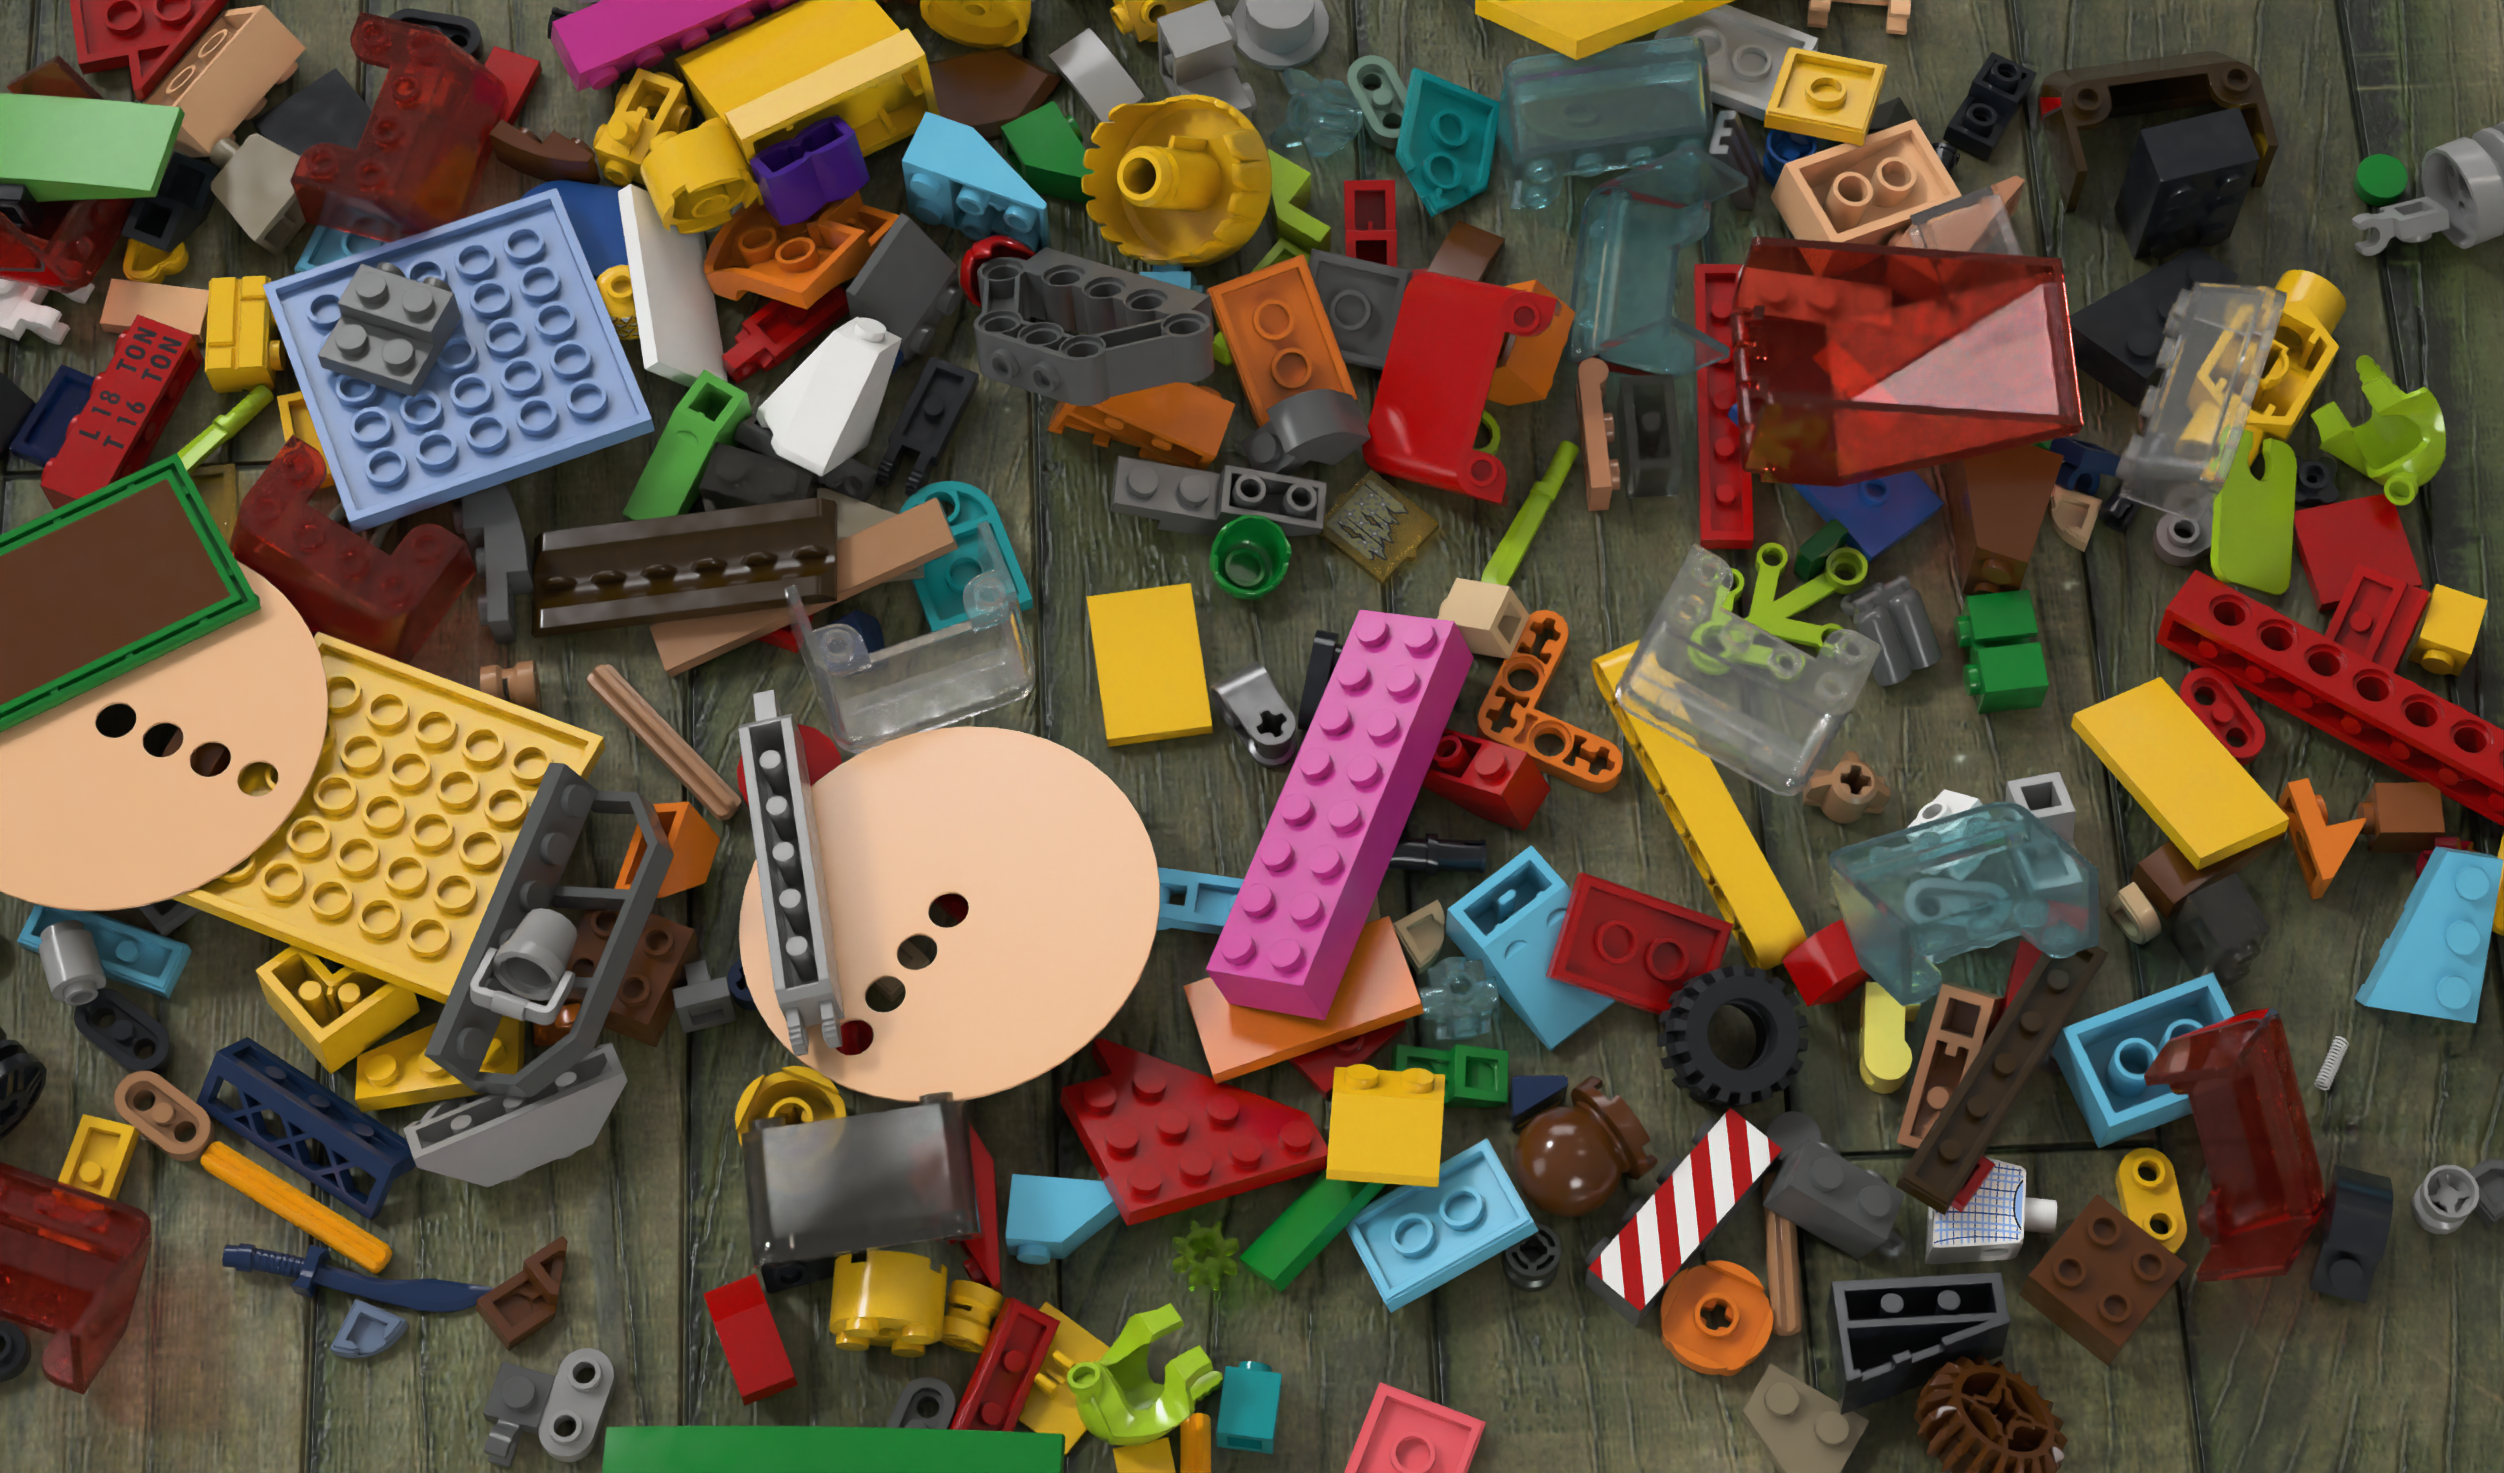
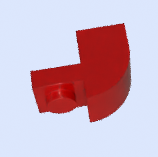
[1782,909,1917,1007]

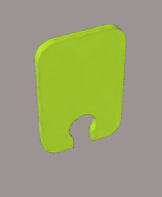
[2210,428,2297,596]

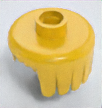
[1081,94,1272,267]

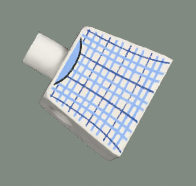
[1925,1157,2057,1264]

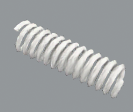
[2314,1036,2349,1090]

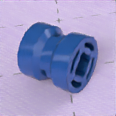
[1762,129,1817,187]

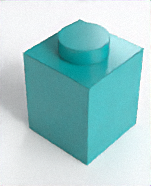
[1216,1361,1282,1454]

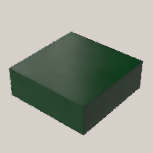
[1793,519,1849,584]

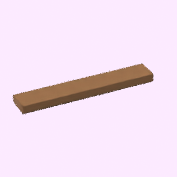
[649,497,959,677]

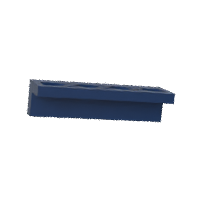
[196,1037,416,1220]

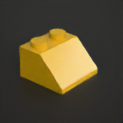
[1326,1064,1445,1187]

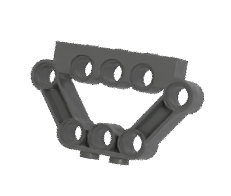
[974,247,1215,406]

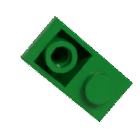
[1001,101,1096,204]

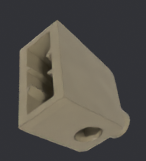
[210,133,338,257]

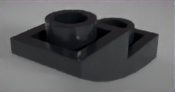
[1943,52,2037,161]

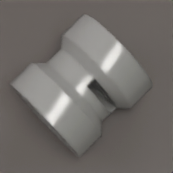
[2411,1165,2480,1234]

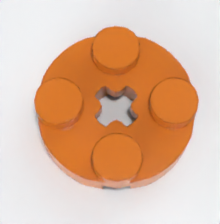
[1659,1260,1774,1376]

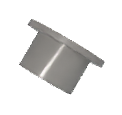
[1232,0,1329,70]

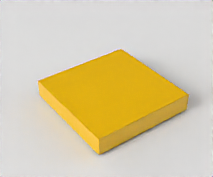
[1764,47,1887,146]

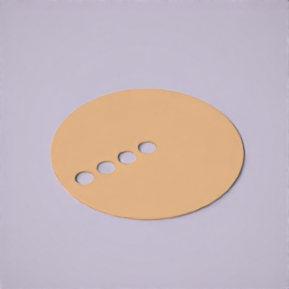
[0,561,329,911]
[739,726,1160,1104]

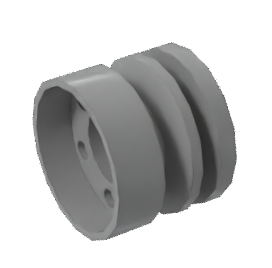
[2421,121,2504,249]

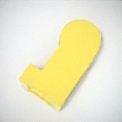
[1859,982,1921,1094]

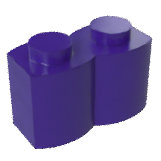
[750,115,870,226]

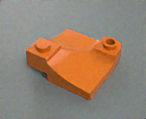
[704,190,899,310]

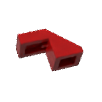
[703,1273,798,1406]

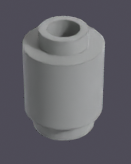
[38,920,106,1006]

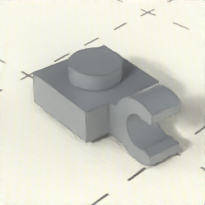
[2352,196,2450,256]

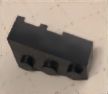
[2053,246,2238,408]
[1826,1272,2010,1415]

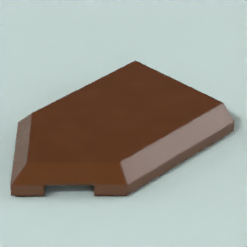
[928,46,1062,141]

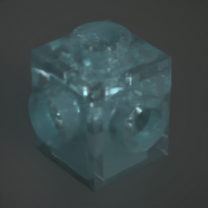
[1418,957,1500,1041]

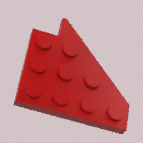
[69,0,229,101]
[1060,1038,1328,1226]

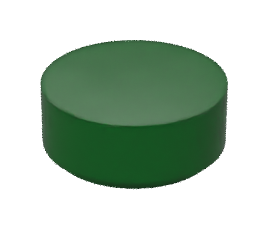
[2353,154,2408,207]

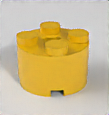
[640,118,759,234]
[735,1066,852,1193]
[829,1250,948,1358]

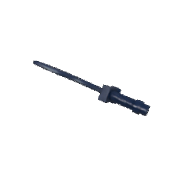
[222,1243,493,1312]

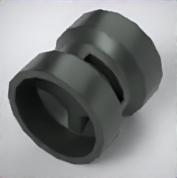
[1503,1222,1562,1293]

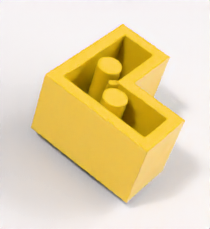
[255,945,420,1075]

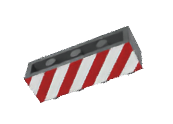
[1584,1107,1783,1327]

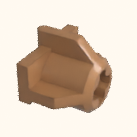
[1803,751,1890,823]

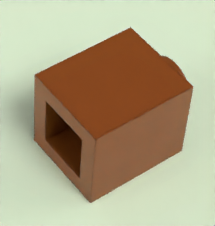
[2357,782,2445,853]

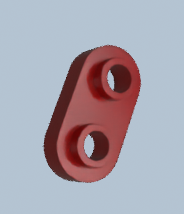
[2177,667,2266,766]

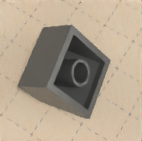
[846,213,962,369]

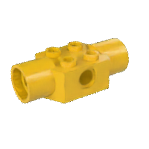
[2176,270,2347,486]

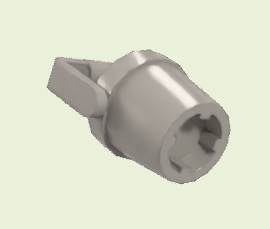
[470,908,578,1025]

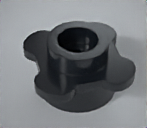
[2295,456,2339,507]

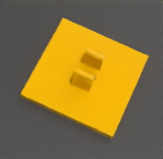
[1018,1301,1109,1457]

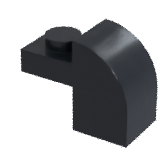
[2309,1165,2393,1303]

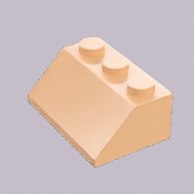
[142,5,306,158]

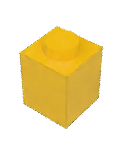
[2407,584,2488,677]

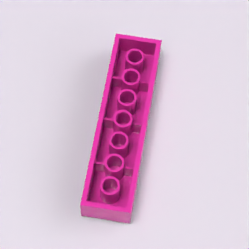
[1206,610,1474,1020]

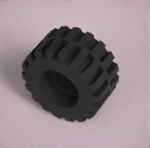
[1657,965,1809,1108]

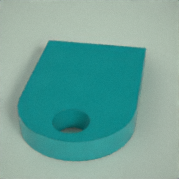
[899,481,1034,642]

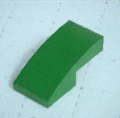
[1390,1044,1509,1108]

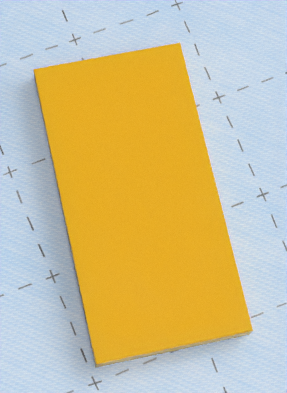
[1475,0,1735,60]

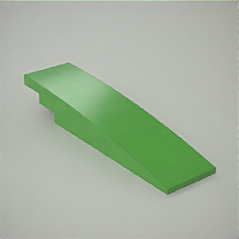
[0,93,185,202]

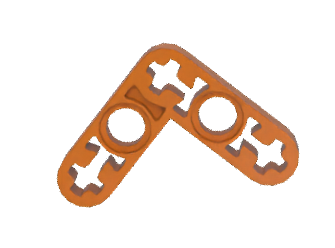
[1476,610,1623,793]

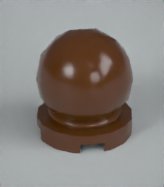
[1514,1076,1658,1217]

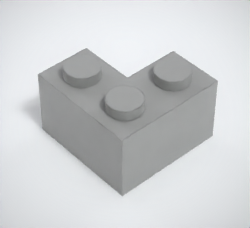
[1157,0,1257,122]

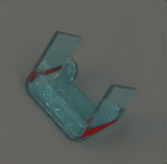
[1565,143,1749,380]

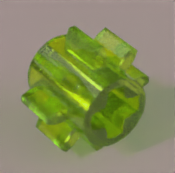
[1171,1220,1239,1292]

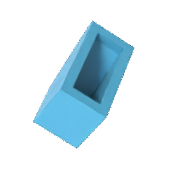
[1005,1174,1120,1265]

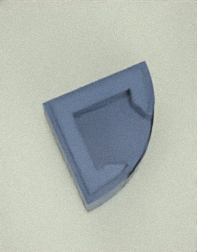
[330,1299,409,1358]

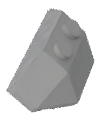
[403,1043,628,1187]

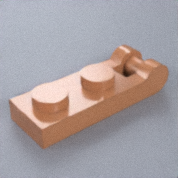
[1575,358,1620,511]

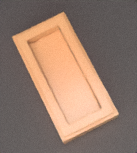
[100,278,209,343]

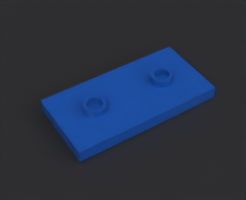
[1727,354,1944,565]

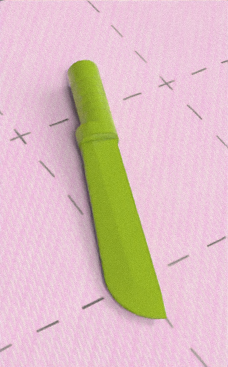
[178,384,274,474]
[1481,440,1579,586]

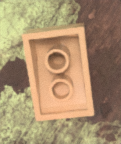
[1771,119,1963,274]

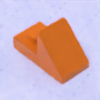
[2277,778,2366,900]

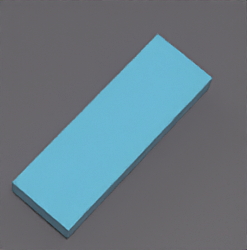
[17,904,192,999]

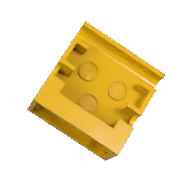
[673,0,940,206]

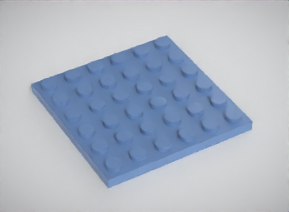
[263,188,655,534]

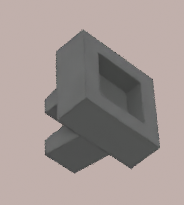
[672,960,737,1034]

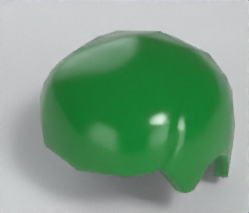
[1209,515,1292,600]

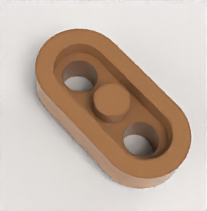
[114,1071,215,1161]

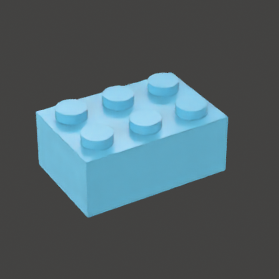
[2052,972,2262,1148]

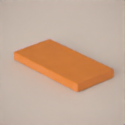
[1183,916,1424,1084]

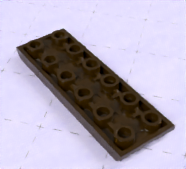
[531,498,837,638]

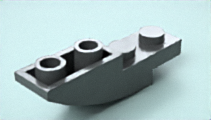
[1110,456,1327,537]
[453,482,534,644]

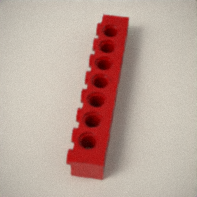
[2155,570,2504,826]

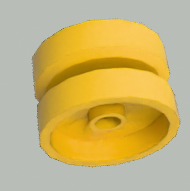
[920,0,1032,49]

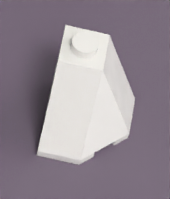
[756,317,902,477]

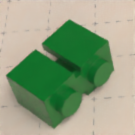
[1954,589,2049,714]

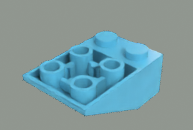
[902,111,1051,253]
[1445,845,1616,1052]

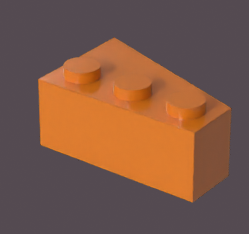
[1047,382,1235,471]

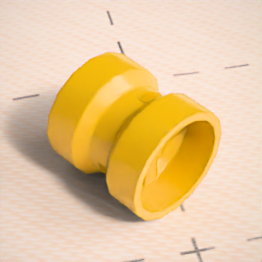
[940,1280,1005,1354]

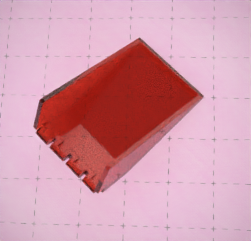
[1730,236,2083,487]

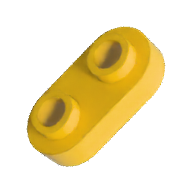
[2115,1148,2187,1254]

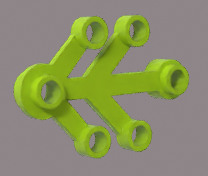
[1687,542,1868,685]

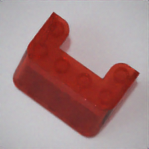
[290,11,509,243]
[228,434,477,664]
[0,1162,152,1395]

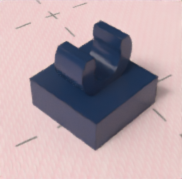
[2049,433,2125,496]

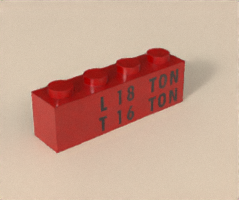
[40,314,204,509]

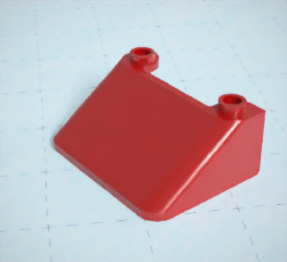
[1362,272,1562,507]

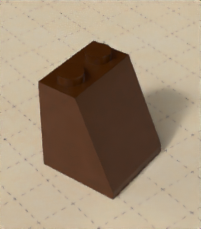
[1945,423,2064,596]

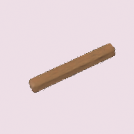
[586,664,742,821]

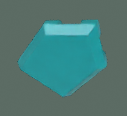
[1395,67,1503,217]

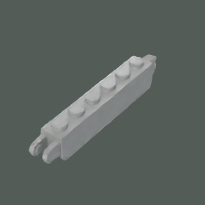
[738,689,845,1056]

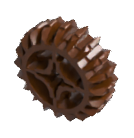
[1913,1355,2068,1473]

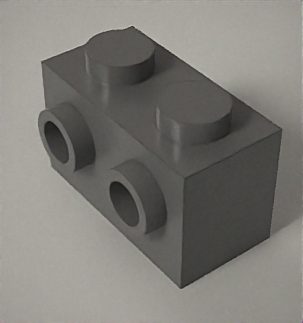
[1763,1139,1905,1260]

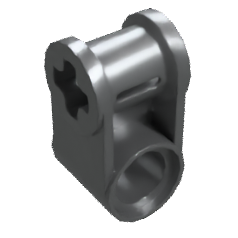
[1210,662,1296,768]

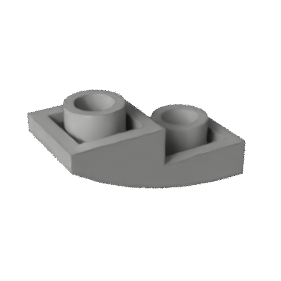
[1049,28,1148,123]

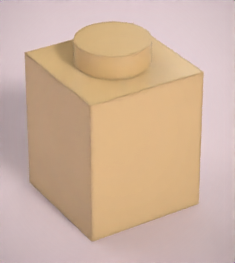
[1437,578,1530,659]

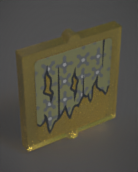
[1318,470,1439,586]

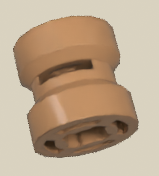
[480,660,542,712]

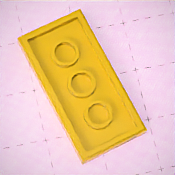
[2071,677,2289,870]

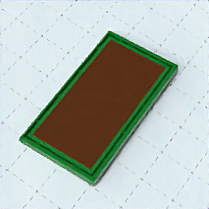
[0,453,261,733]

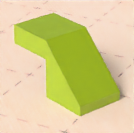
[1268,149,1331,255]

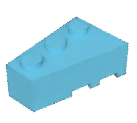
[2354,846,2503,1023]

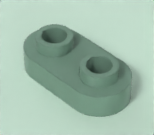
[1347,55,1407,148]

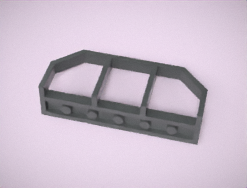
[424,763,674,1098]

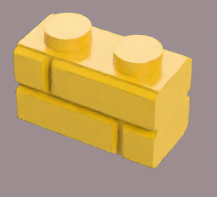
[205,276,286,393]

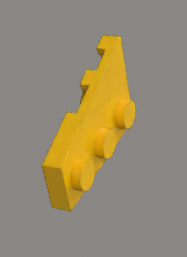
[355,1015,525,1112]

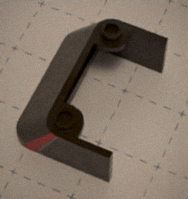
[2038,51,2278,213]

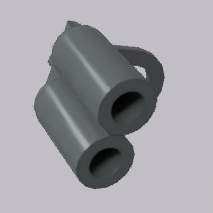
[1840,575,1943,686]

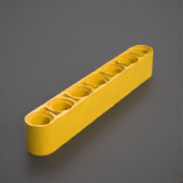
[1591,639,1807,970]

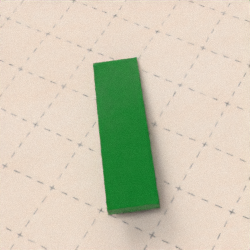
[602,1426,1065,1473]

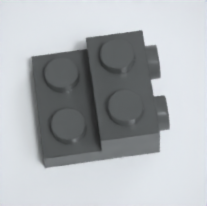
[318,262,461,397]

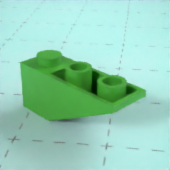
[622,369,752,521]

